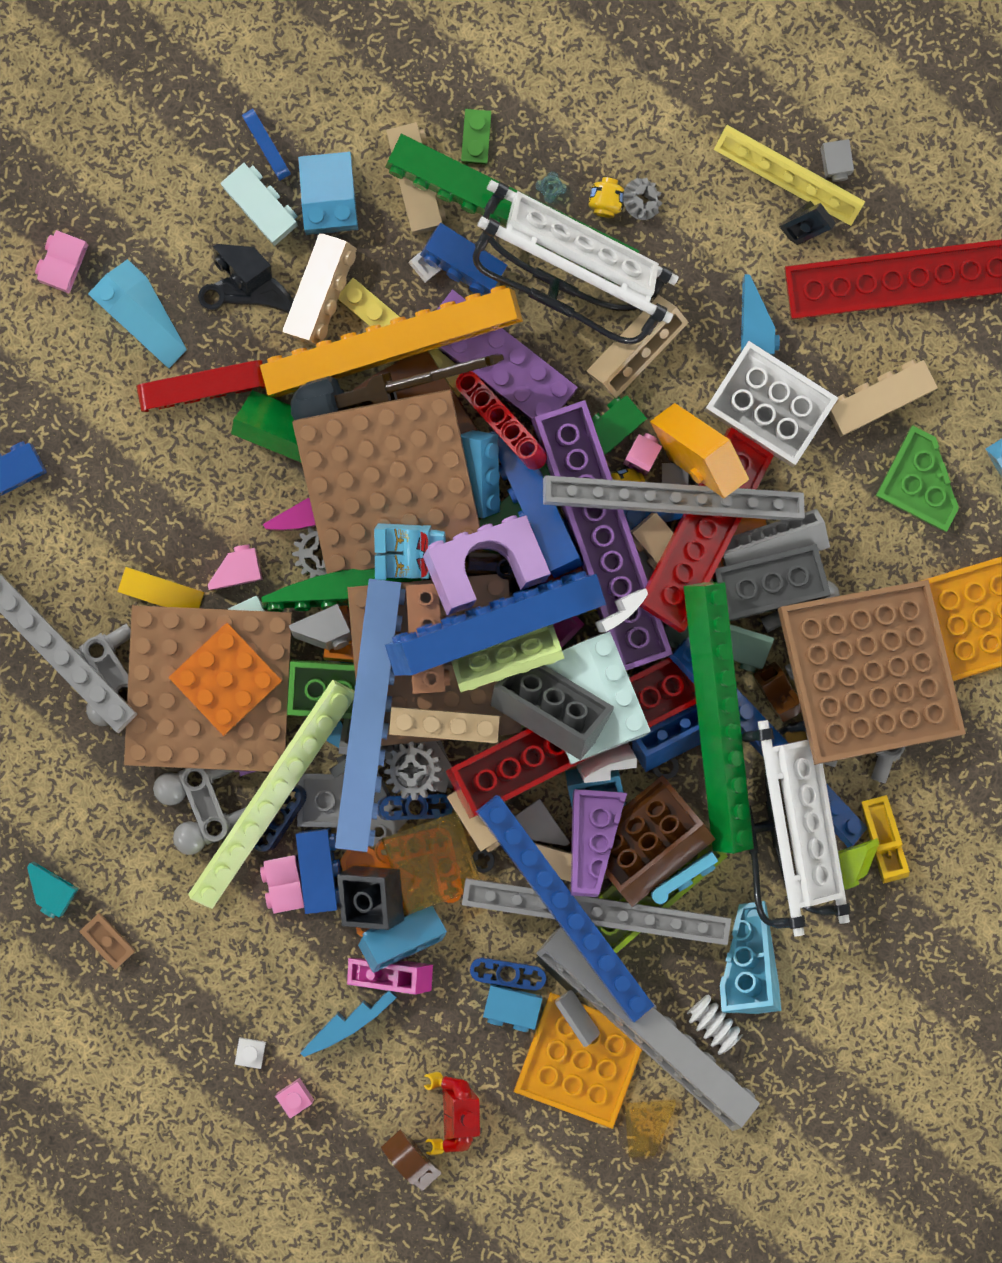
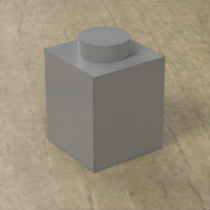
[820,139,854,182]

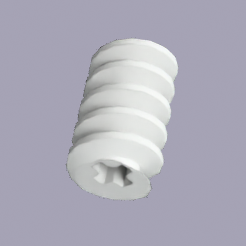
[687,995,743,1055]

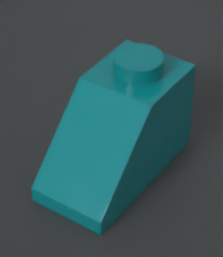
[27,862,79,918]

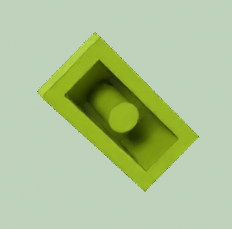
[838,838,879,890]

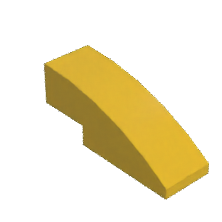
[117,567,204,608]
[861,795,910,884]

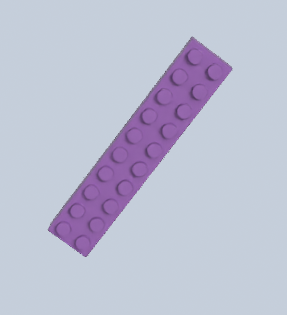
[531,400,673,670]

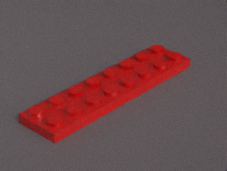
[639,427,774,633]

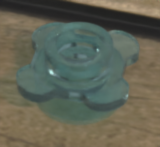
[535,172,567,203]

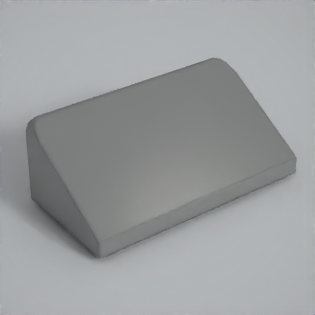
[555,990,600,1047]

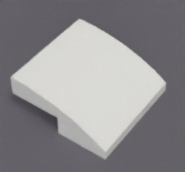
[595,588,648,632]
[576,743,637,783]

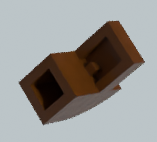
[752,662,802,723]
[381,1129,442,1191]

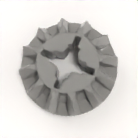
[623,178,663,220]

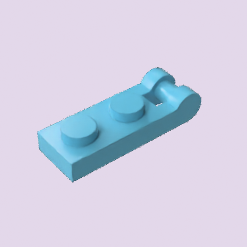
[651,851,718,904]

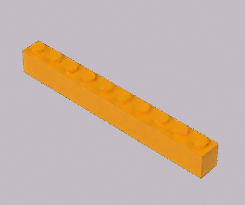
[260,285,523,398]

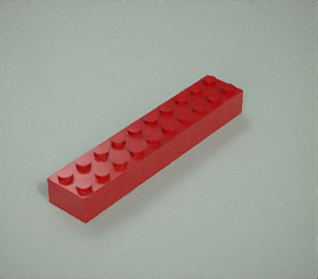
[446,658,696,819]

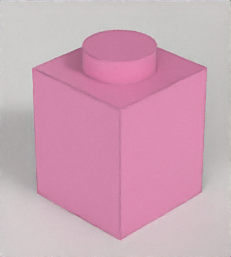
[275,1078,314,1118]

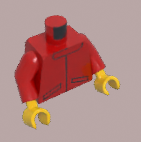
[424,1072,480,1155]

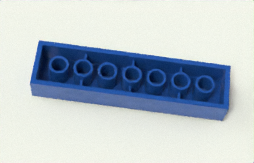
[385,571,606,676]

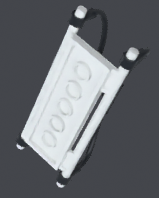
[473,180,679,345]
[742,720,851,936]

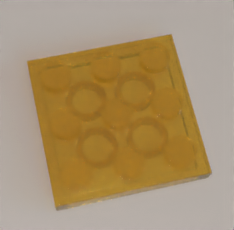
[381,812,480,914]

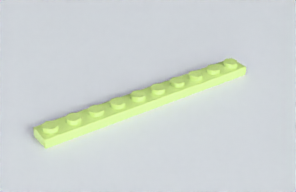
[188,680,355,909]

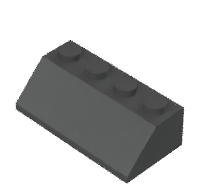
[490,665,614,760]

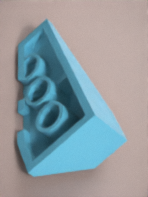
[720,901,781,1014]

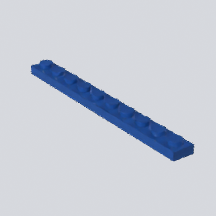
[669,637,868,847]
[476,795,654,1022]

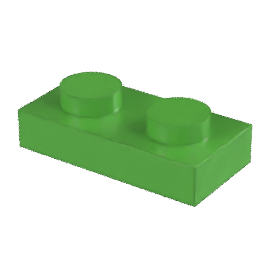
[461,109,491,164]

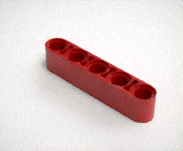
[136,360,266,412]
[456,371,547,470]

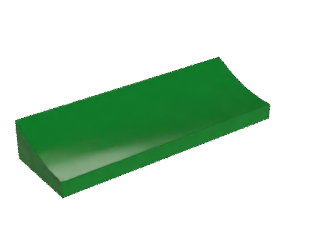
[231,390,302,463]

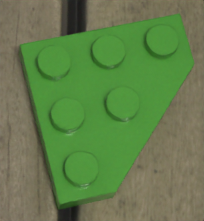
[875,425,959,532]

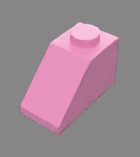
[623,433,662,476]
[208,544,263,591]

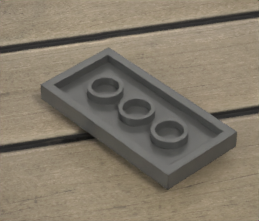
[714,544,831,621]

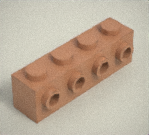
[406,584,450,694]

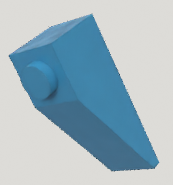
[741,274,780,356]

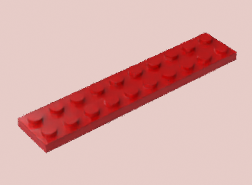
[784,239,1002,320]

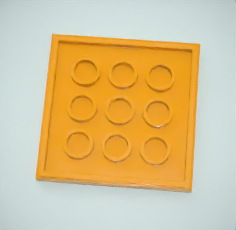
[921,557,1002,681]
[514,992,642,1129]

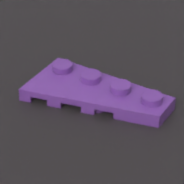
[571,789,627,897]

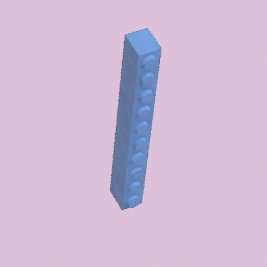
[335,579,406,852]

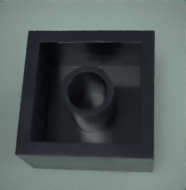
[337,866,404,930]

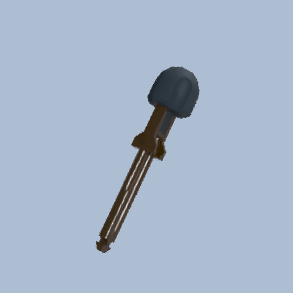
[291,354,504,420]

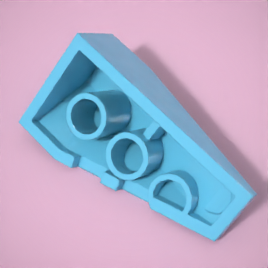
[88,259,187,369]

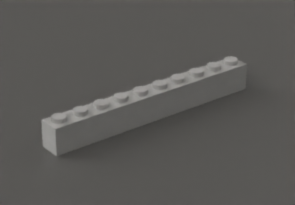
[536,927,760,1131]

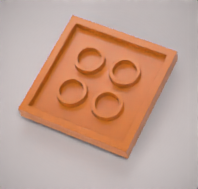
[168,623,282,736]

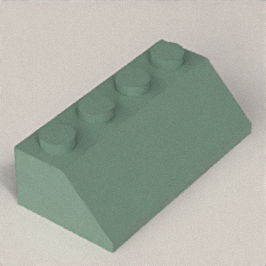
[663,623,774,673]

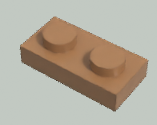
[79,913,136,970]

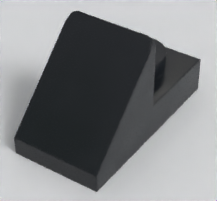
[779,201,836,245]

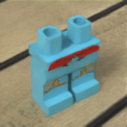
[374,523,446,580]

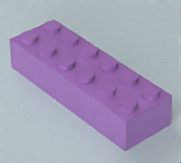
[437,289,578,421]

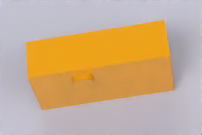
[650,403,749,498]

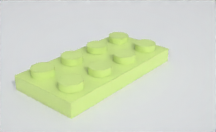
[451,624,565,692]

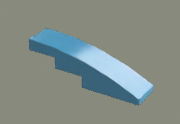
[300,990,397,1057]

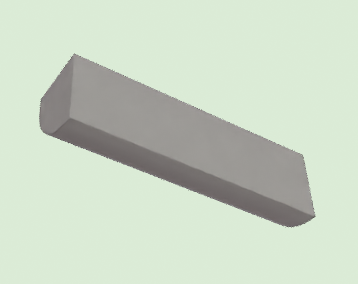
[722,509,830,567]

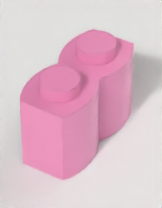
[35,230,88,293]
[260,855,304,913]

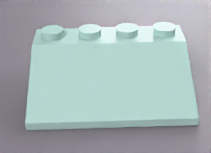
[545,632,651,764]

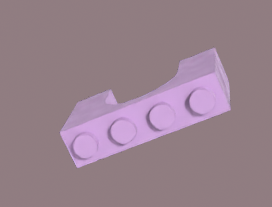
[423,515,551,616]

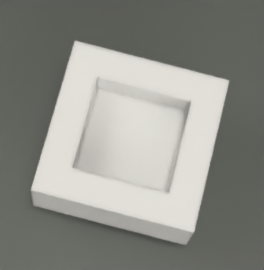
[408,251,442,283]
[235,1037,266,1069]

